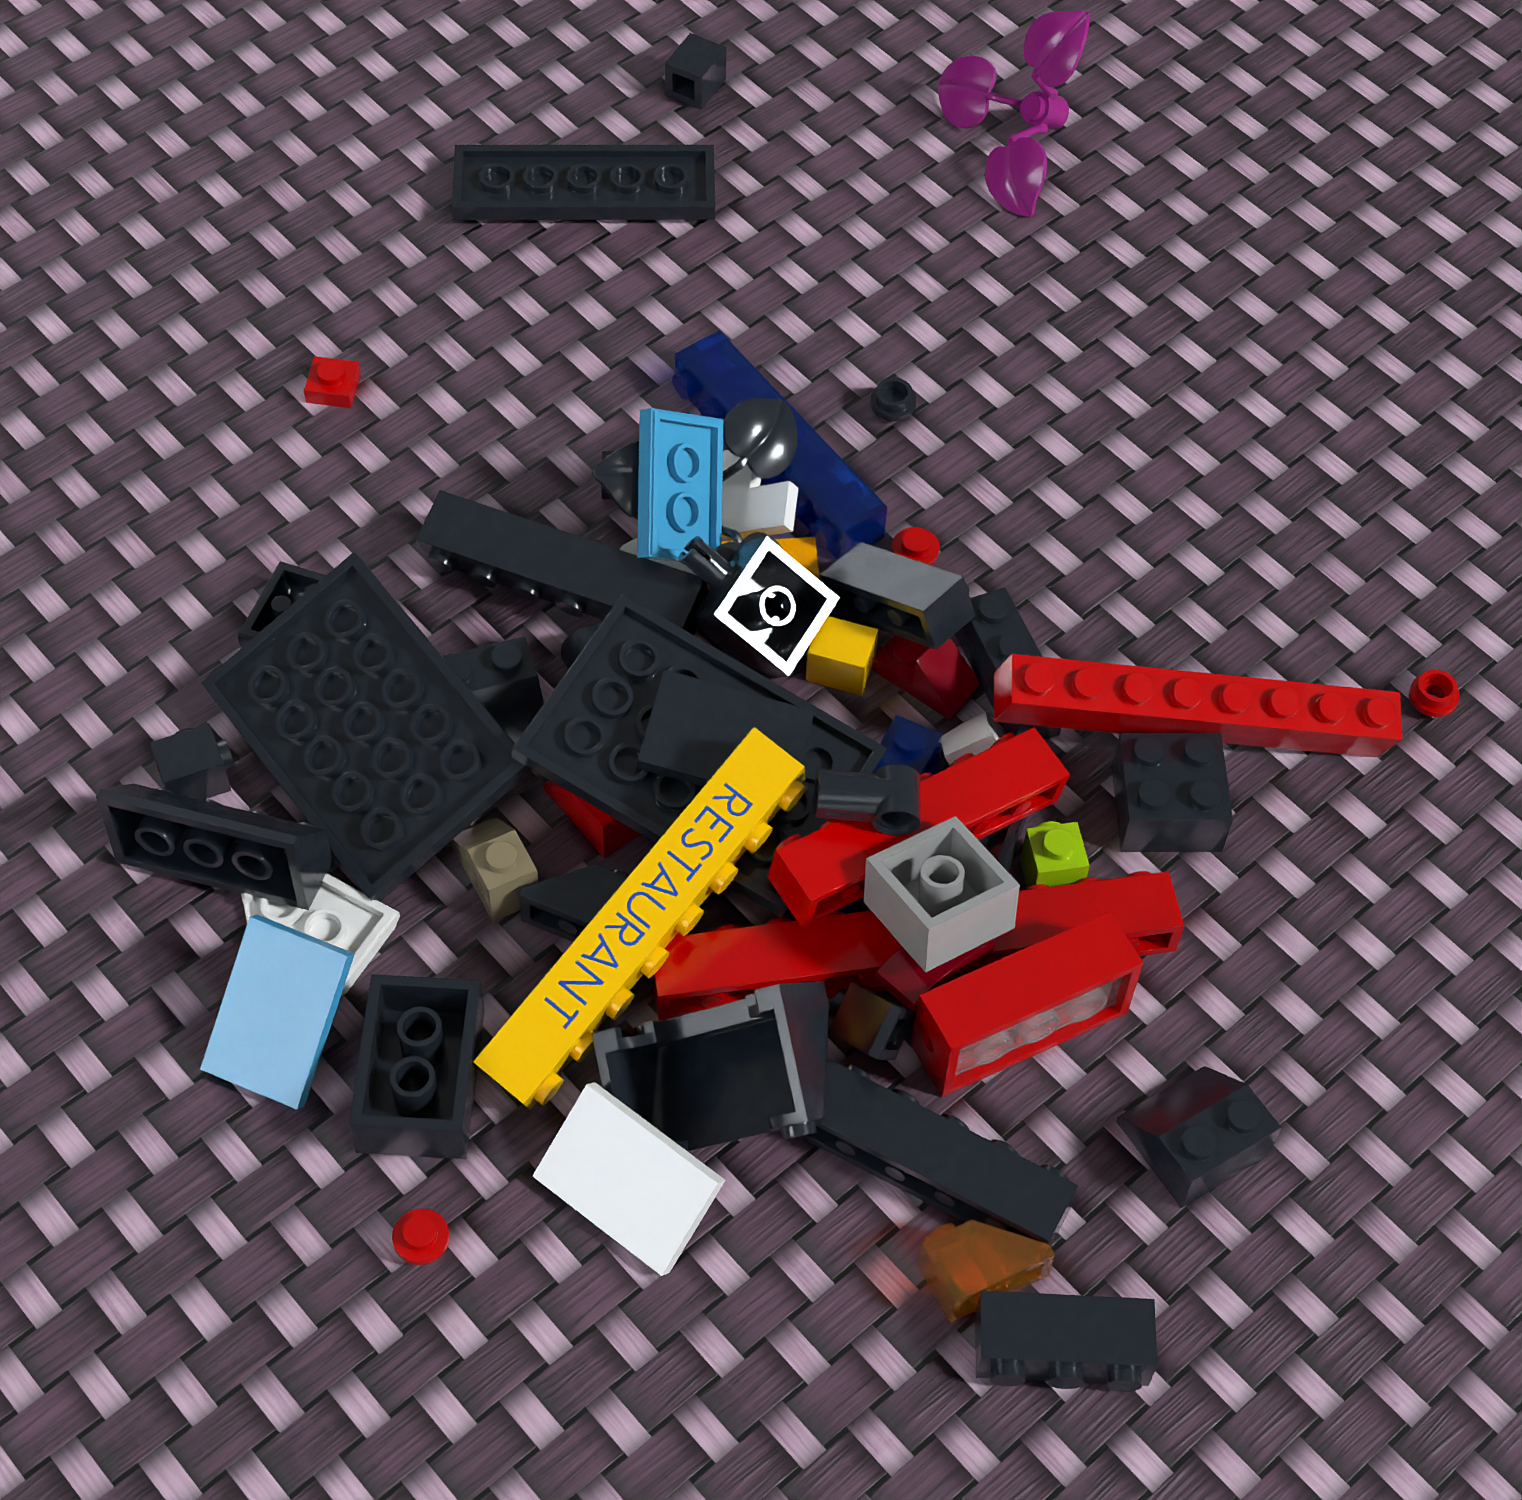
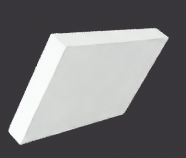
[533,1082,726,1276]

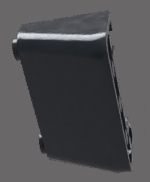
[592,982,829,1152]

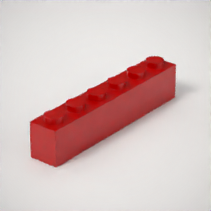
[767,727,1070,927]

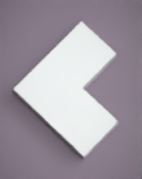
[722,450,798,541]

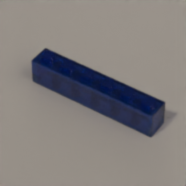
[672,330,887,560]

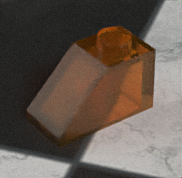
[917,1220,1055,1323]

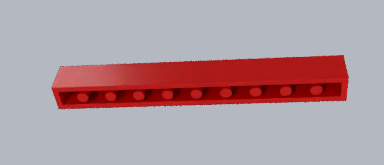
[651,871,1184,1020]

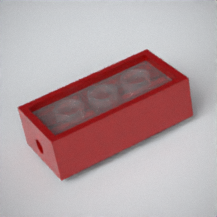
[911,911,1143,1097]

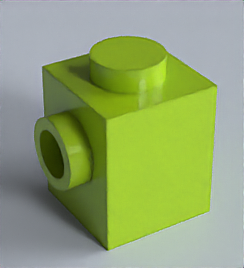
[1020,821,1090,887]

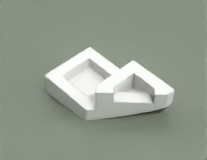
[941,711,999,765]

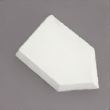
[241,874,400,996]

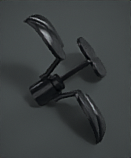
[592,398,798,562]

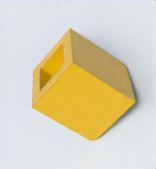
[806,616,879,696]

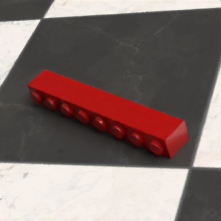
[994,654,1402,757]

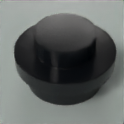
[870,377,916,421]

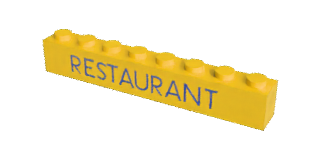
[473,727,806,1110]

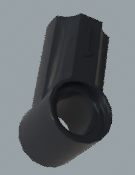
[813,764,921,836]

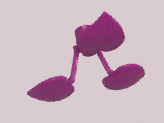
[938,11,1090,217]

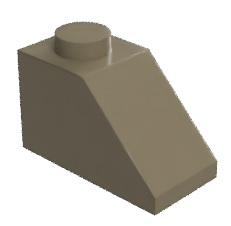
[450,817,538,922]

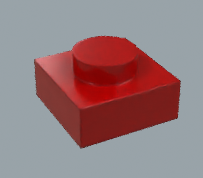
[304,356,361,408]

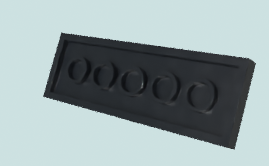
[452,145,715,220]

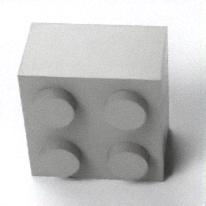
[864,816,1020,972]

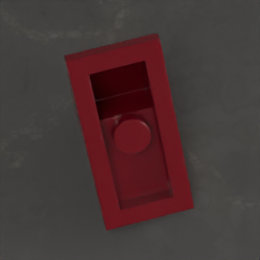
[872,635,980,721]

